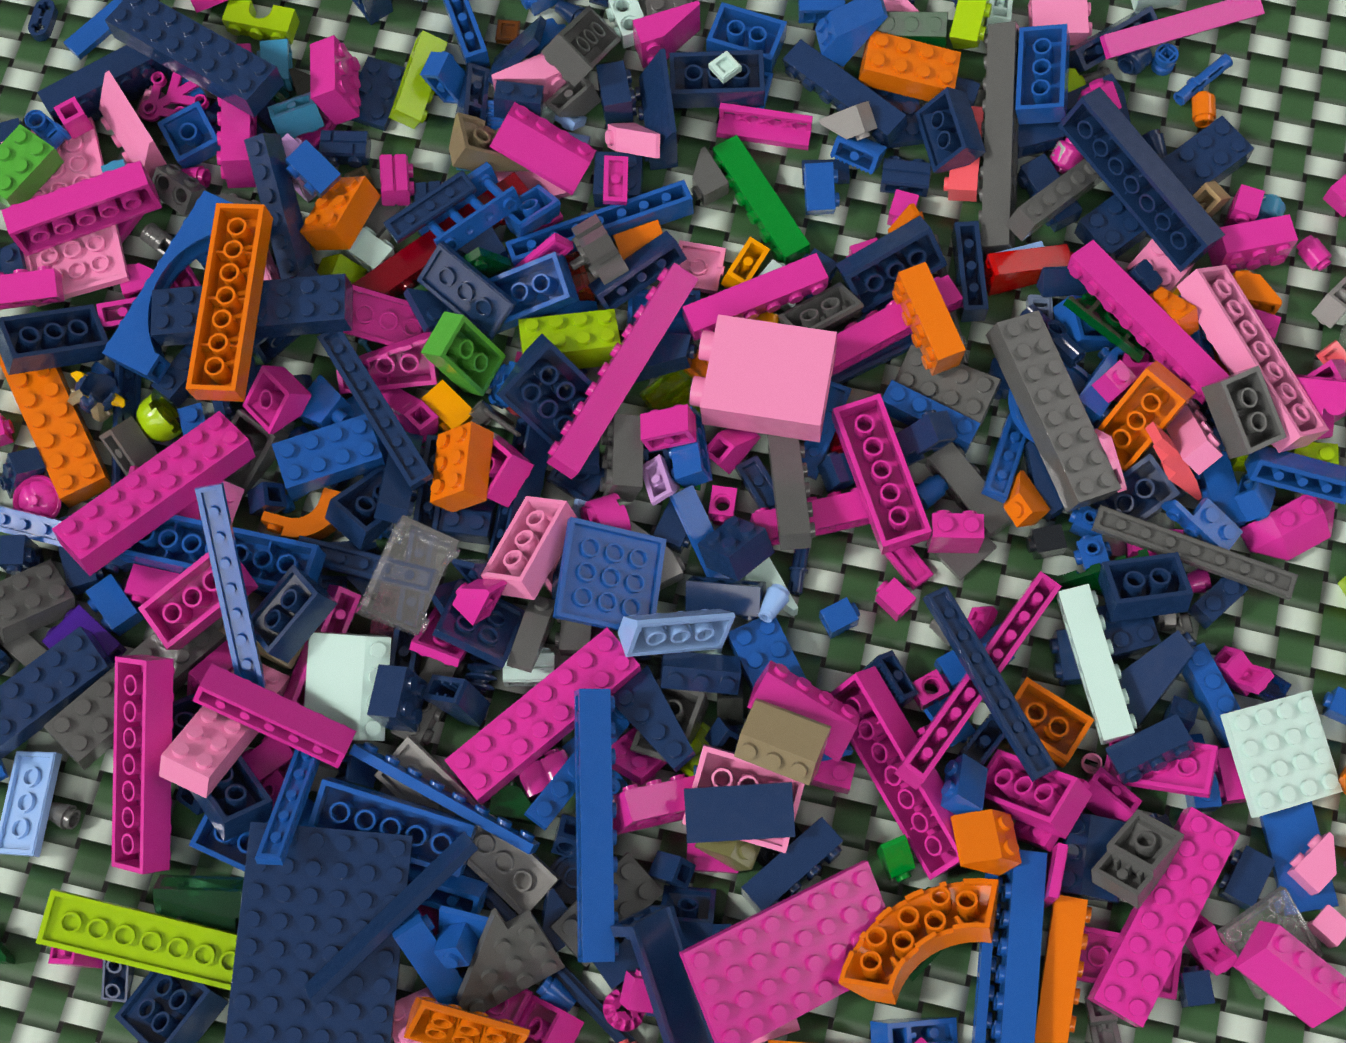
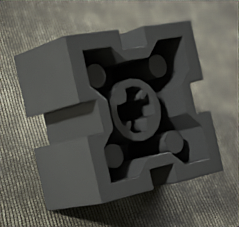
[569,214,629,285]

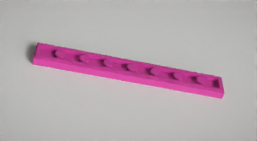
[1100,0,1265,60]

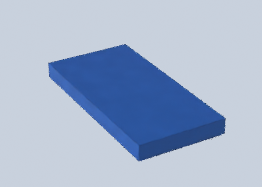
[1259,801,1339,915]

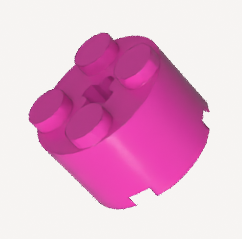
[580,493,631,531]

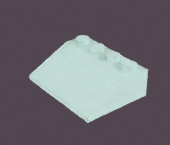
[304,632,392,741]

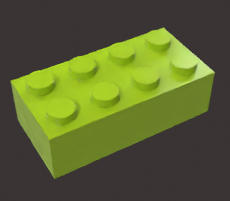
[518,309,621,369]

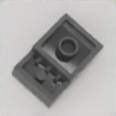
[1091,809,1184,909]

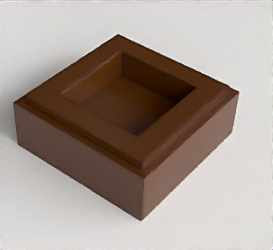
[495,20,521,44]

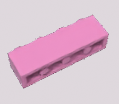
[1166,398,1223,475]

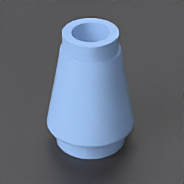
[758,584,790,623]

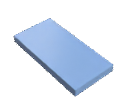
[0,751,62,857]

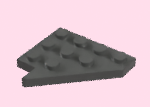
[456,908,565,1013]

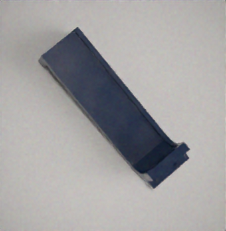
[610,905,714,1043]

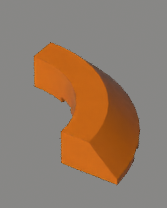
[838,878,999,1005]

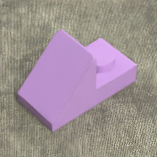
[643,454,680,506]

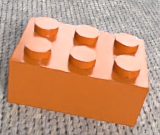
[299,176,381,251]
[430,421,494,512]
[1014,677,1095,768]

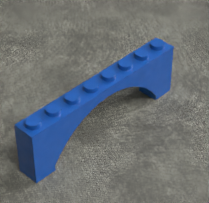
[102,190,234,384]

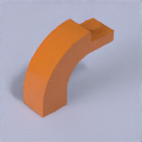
[261,487,341,541]

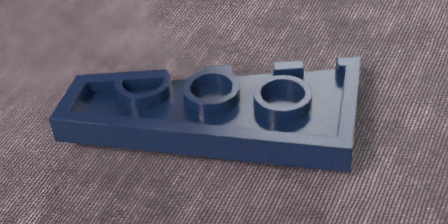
[614,665,696,772]

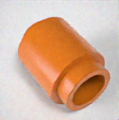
[1191,91,1216,128]

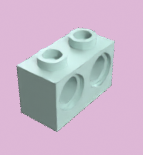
[606,0,644,48]

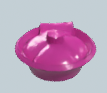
[13,475,61,518]

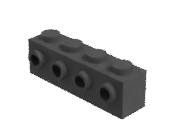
[391,656,468,747]

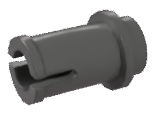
[1082,66,1111,84]

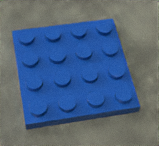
[553,517,667,632]

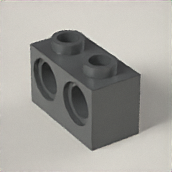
[152,164,207,216]

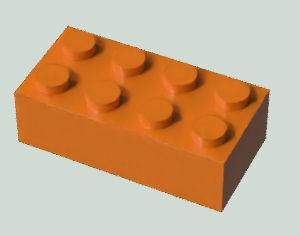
[858,31,961,102]
[892,262,966,376]
[1097,360,1196,471]

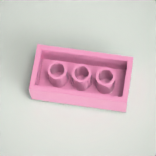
[481,496,577,600]

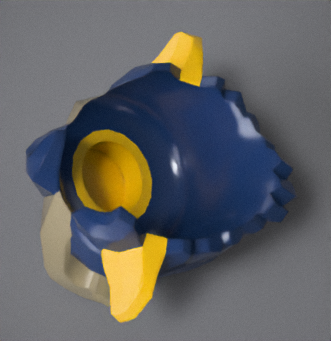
[67,371,125,422]

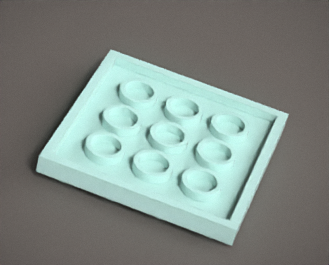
[1220,690,1343,818]

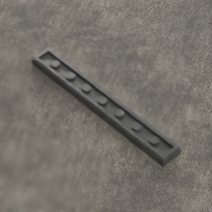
[1091,505,1298,600]

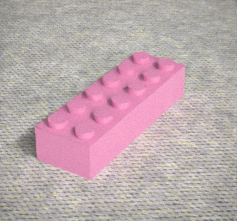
[159,663,290,798]

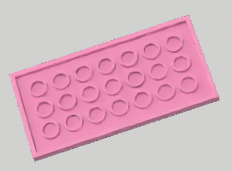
[1,117,130,307]

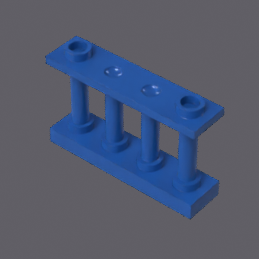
[418,162,522,251]

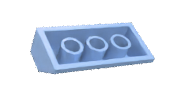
[618,609,736,657]

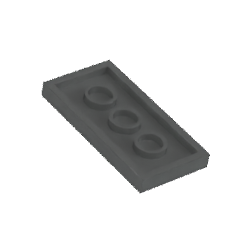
[894,344,1002,426]
[549,852,663,967]

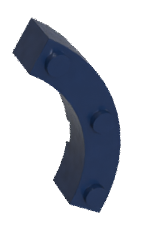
[817,410,958,493]

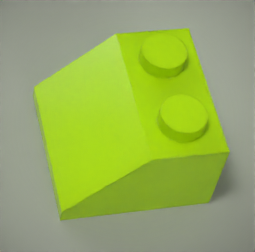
[949,0,992,49]

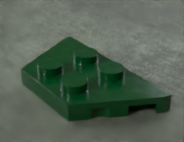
[1063,293,1145,363]

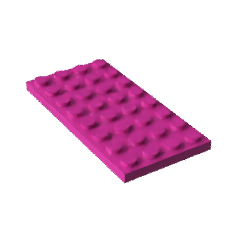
[679,860,886,1043]

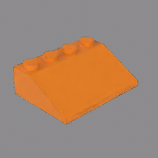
[404,997,530,1043]

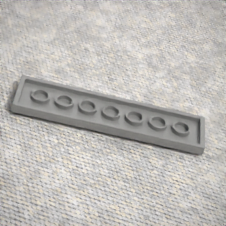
[374,736,561,915]

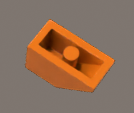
[1233,270,1282,315]
[1003,470,1050,527]

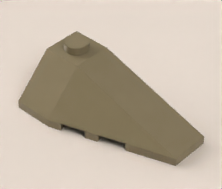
[449,112,530,172]

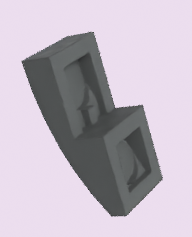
[1084,996,1122,1043]

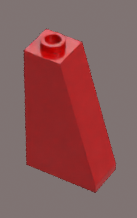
[984,244,1073,296]

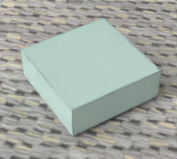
[708,51,742,84]

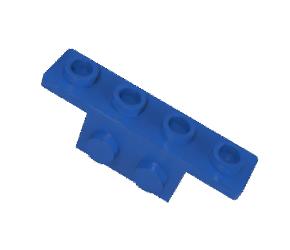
[1161,498,1243,551]

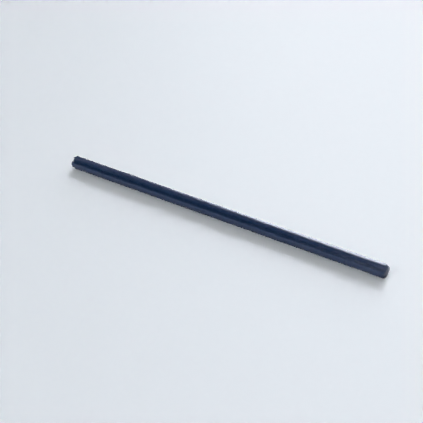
[380,785,636,1043]

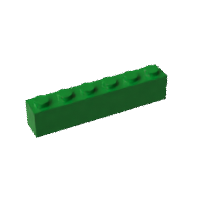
[712,135,810,265]

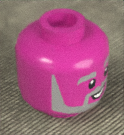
[1050,137,1084,174]

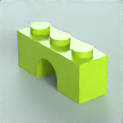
[222,0,300,45]

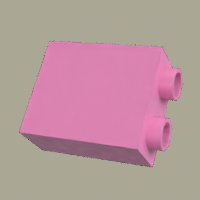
[689,314,837,442]

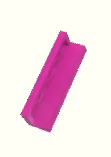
[716,103,813,150]

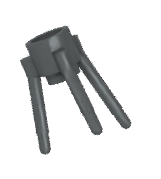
[469,400,521,437]

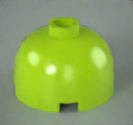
[136,393,182,442]

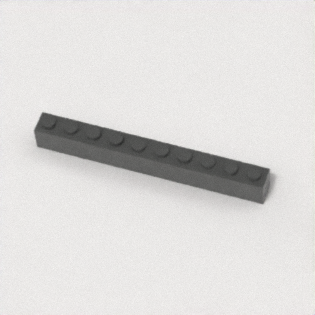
[978,21,1019,254]

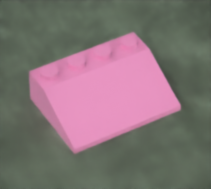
[99,71,167,180]
[682,744,805,853]

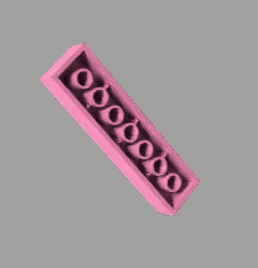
[1176,265,1329,453]

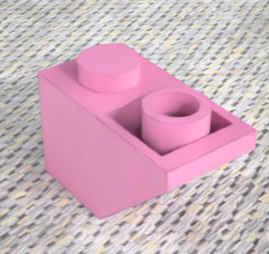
[1287,832,1337,896]

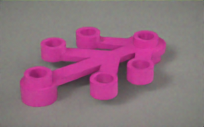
[139,71,209,122]

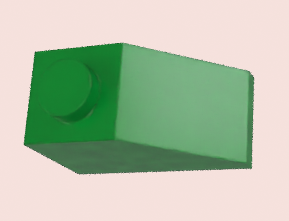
[876,834,916,883]

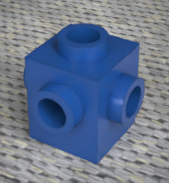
[1073,534,1112,572]

